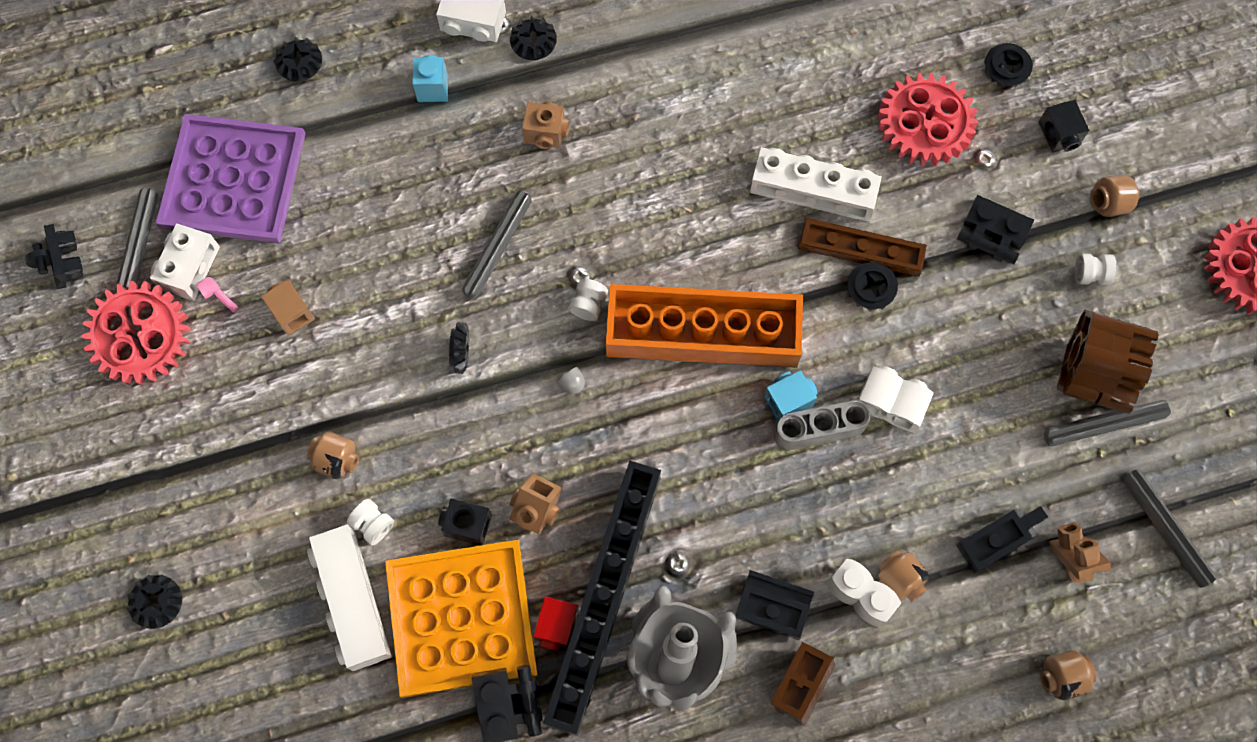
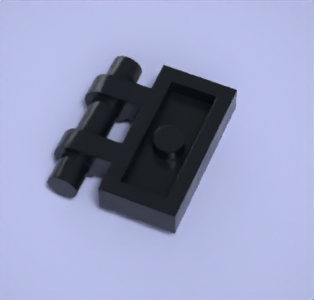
[957,195,1034,265]
[471,665,543,742]

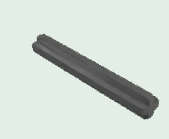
[114,188,158,294]
[462,191,532,299]
[1044,400,1171,447]
[1123,469,1217,588]

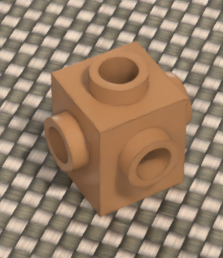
[522,102,570,149]
[509,473,562,534]

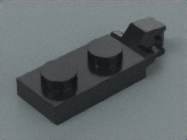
[956,506,1048,574]

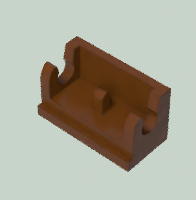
[770,642,835,727]

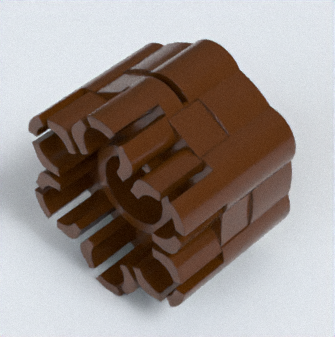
[1057,309,1159,414]

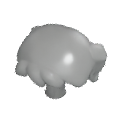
[627,586,737,710]

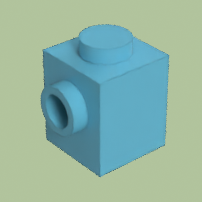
[412,55,448,102]
[764,370,818,422]

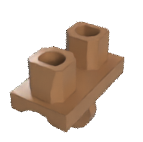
[1049,522,1111,583]

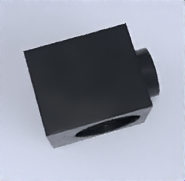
[1039,99,1090,153]
[438,498,492,546]

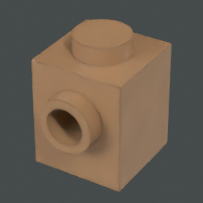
[261,279,315,336]

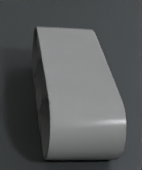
[774,400,871,450]

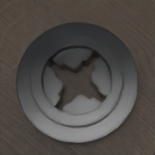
[509,15,557,60]
[274,37,322,82]
[984,43,1033,88]
[847,262,898,312]
[449,322,470,374]
[126,574,182,629]

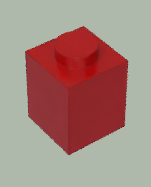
[534,596,579,652]

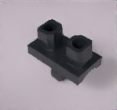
[25,224,83,289]

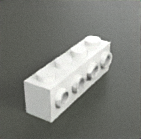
[750,147,882,222]
[307,524,392,671]

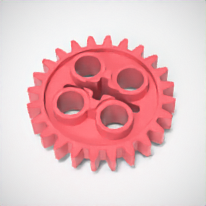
[877,73,978,167]
[1204,217,1257,315]
[81,281,191,385]

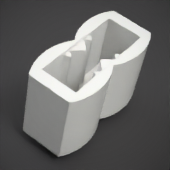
[858,366,933,433]
[827,559,901,627]

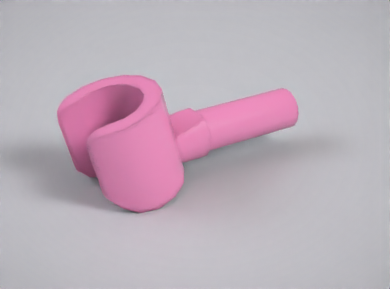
[196,277,238,312]

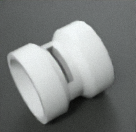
[1075,253,1116,286]
[568,279,608,321]
[347,499,395,545]

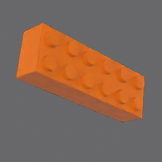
[606,284,803,368]

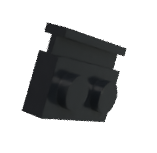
[735,570,814,640]

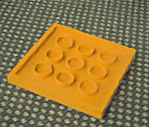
[385,540,538,698]

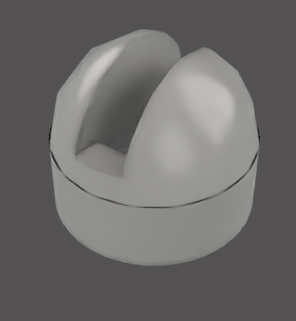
[557,367,585,395]

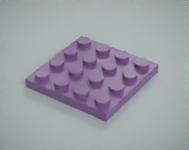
[156,114,306,244]

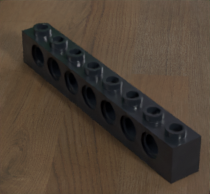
[543,460,661,737]

